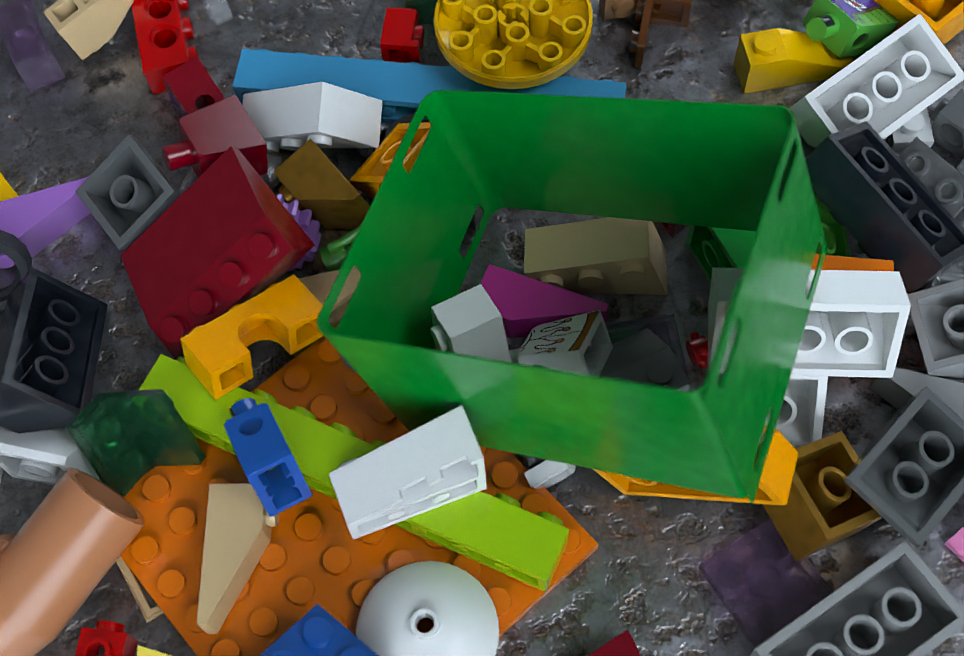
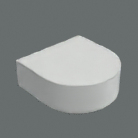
[524,460,576,489]

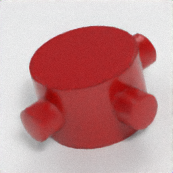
[686,332,708,369]

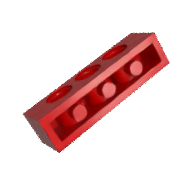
[132,0,200,95]

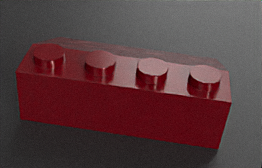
[120,145,315,359]

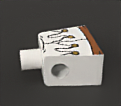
[509,310,613,377]

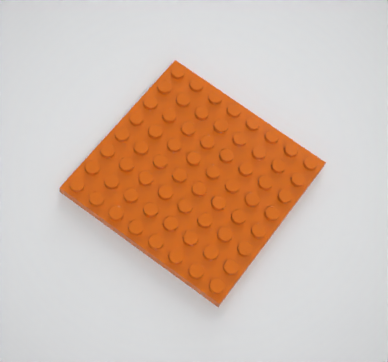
[120,324,598,656]

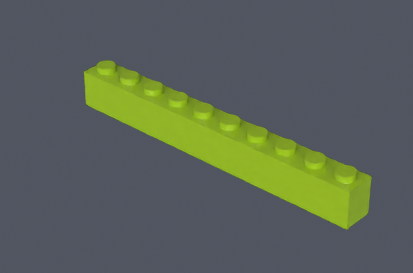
[133,354,569,592]

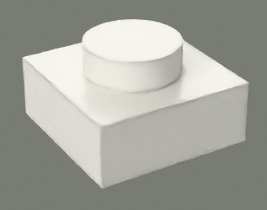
[887,108,934,151]

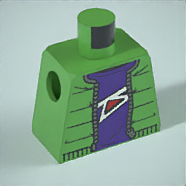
[802,0,899,57]

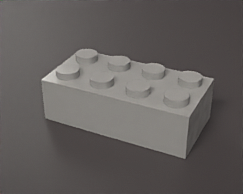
[749,540,964,656]

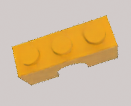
[180,275,324,400]

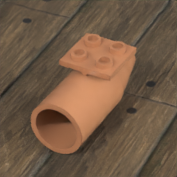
[0,468,145,656]

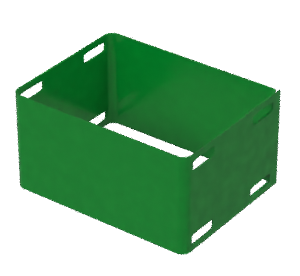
[317,90,827,504]

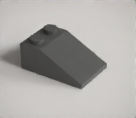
[843,386,964,548]

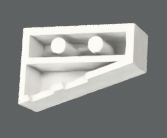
[243,82,383,153]
[430,284,511,362]
[329,405,487,540]

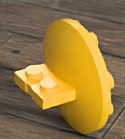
[434,0,593,89]

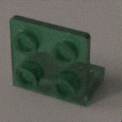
[66,389,206,497]

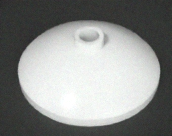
[356,561,499,656]

